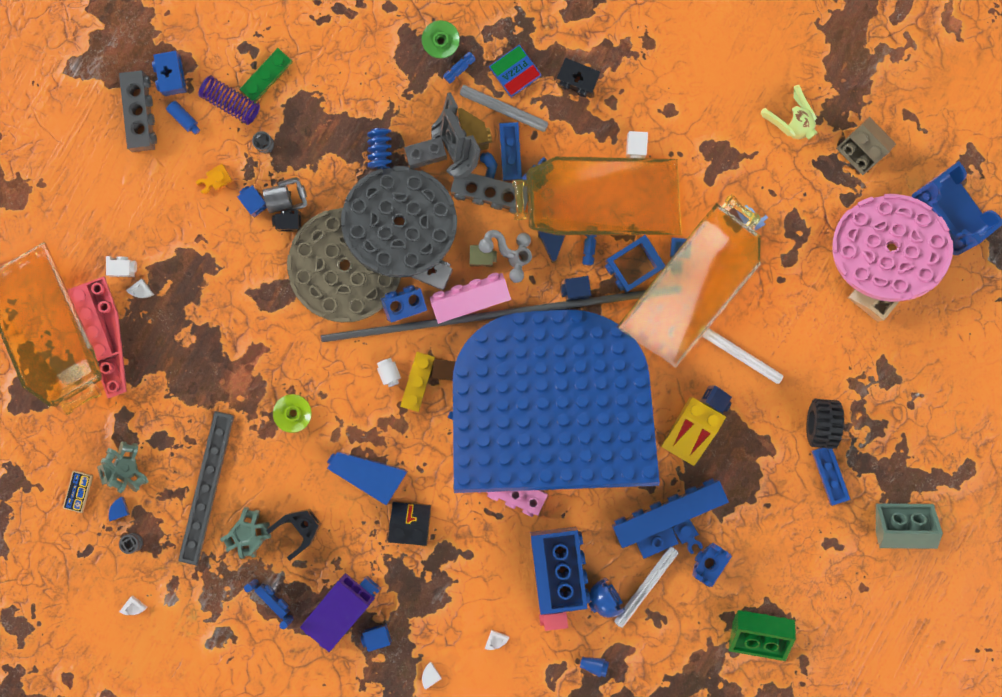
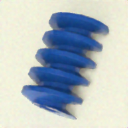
[367,128,392,170]

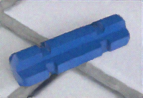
[443,52,476,84]
[582,228,597,266]

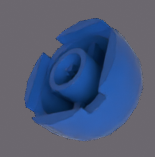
[589,578,625,618]

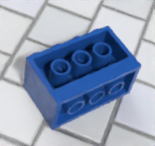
[530,526,590,615]

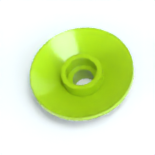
[273,394,312,433]

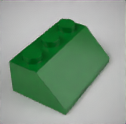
[728,610,796,661]

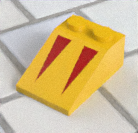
[661,397,726,466]

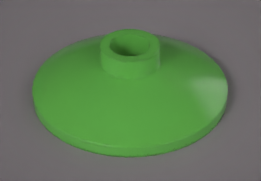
[422,20,460,59]

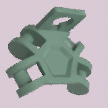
[97,442,149,493]
[220,507,271,559]

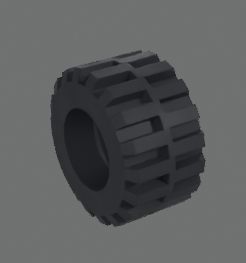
[806,399,844,449]

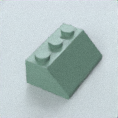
[876,503,943,549]

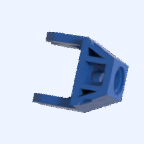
[692,543,732,587]

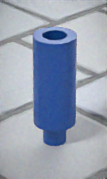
[166,101,200,135]

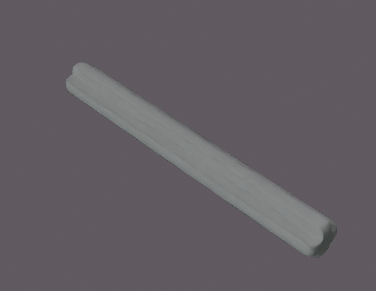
[460,85,548,132]

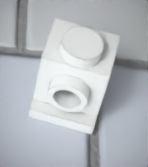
[106,256,137,277]

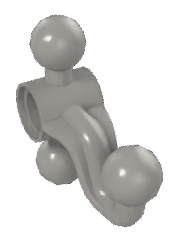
[479,230,532,283]

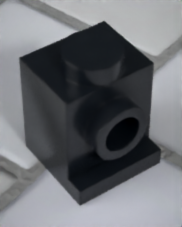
[272,210,301,232]

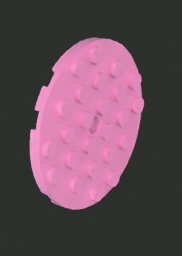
[832,194,953,302]

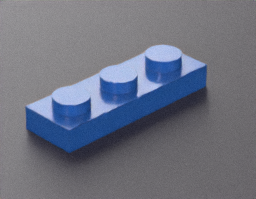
[499,122,522,181]
[811,448,851,506]

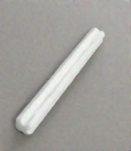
[699,326,784,384]
[614,547,678,628]

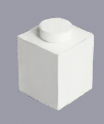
[626,131,648,161]

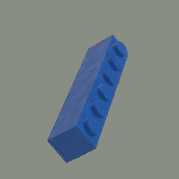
[612,478,729,548]

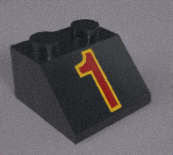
[388,502,431,546]

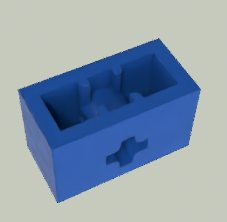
[152,51,187,96]

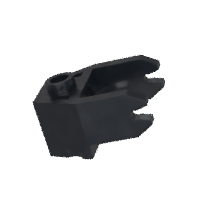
[266,509,322,561]

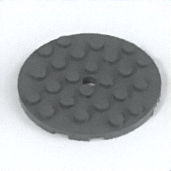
[341,166,457,277]

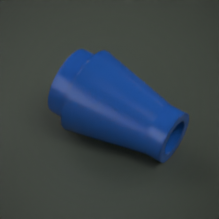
[580,657,609,677]

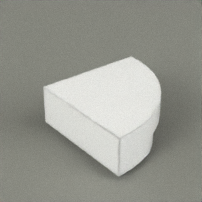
[126,279,154,298]
[119,595,148,615]
[485,630,509,650]
[422,662,442,690]

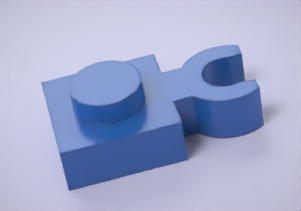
[672,519,703,554]

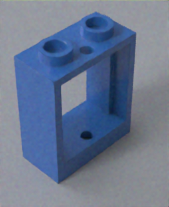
[605,235,666,293]

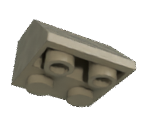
[836,117,896,175]

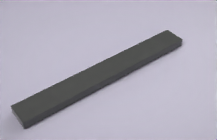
[178,411,235,566]

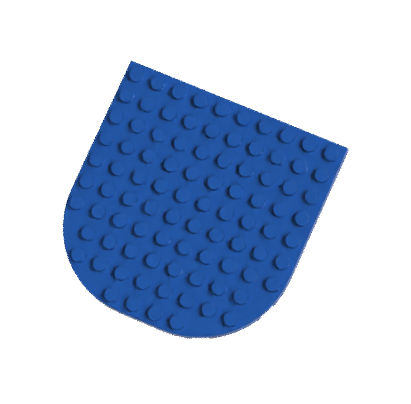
[453,310,660,493]

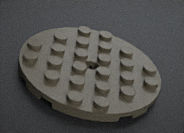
[287,208,401,323]

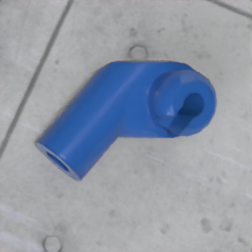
[480,152,498,179]

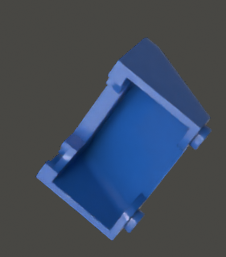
[912,161,1002,255]

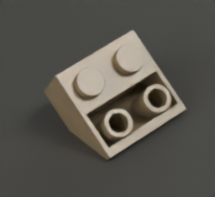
[848,289,899,322]

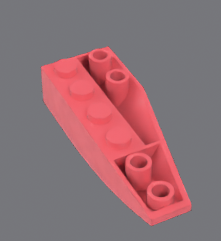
[68,276,127,399]

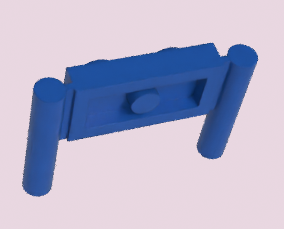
[244,579,294,629]

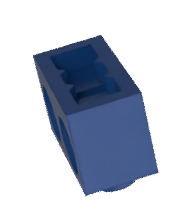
[381,285,427,323]

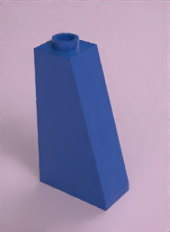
[327,451,408,505]

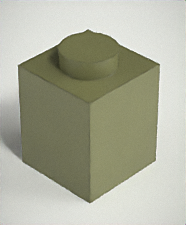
[469,245,497,267]

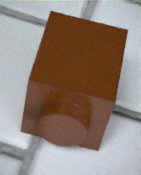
[432,359,456,381]

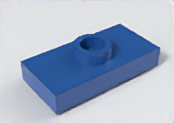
[636,527,679,559]

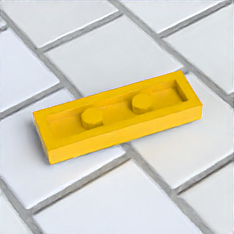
[400,352,435,412]

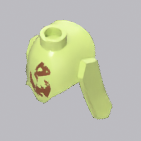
[761,85,818,140]

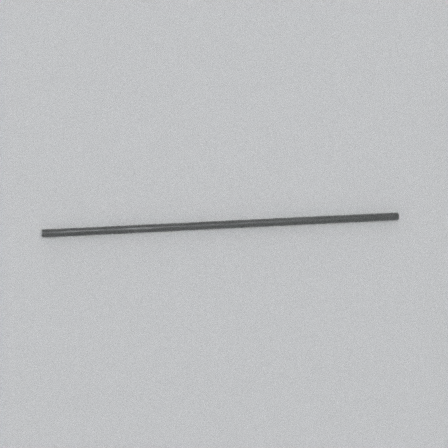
[321,285,681,342]

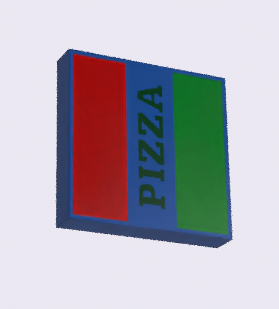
[489,45,542,98]

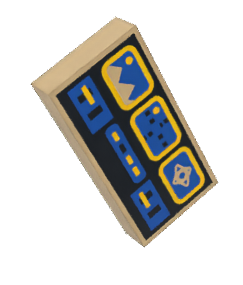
[63,471,93,513]

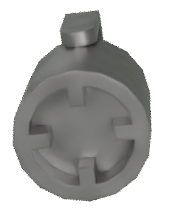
[263,177,307,213]

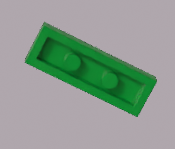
[239,48,293,103]

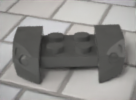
[431,92,481,179]

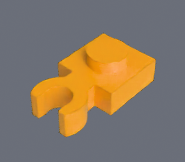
[196,164,233,194]

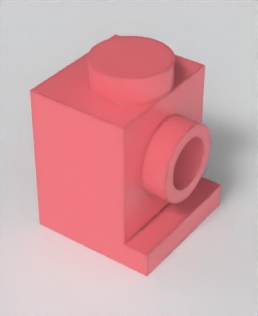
[539,612,568,631]

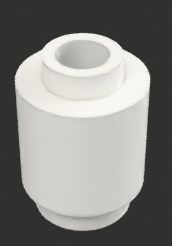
[377,358,401,387]

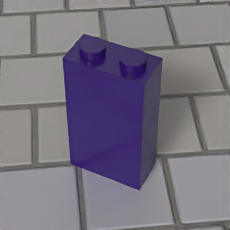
[300,573,375,652]

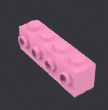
[430,273,511,324]
[478,490,548,517]

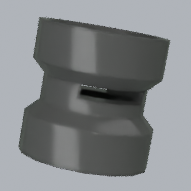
[252,131,274,154]
[119,533,143,554]

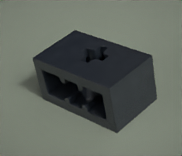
[556,57,601,98]

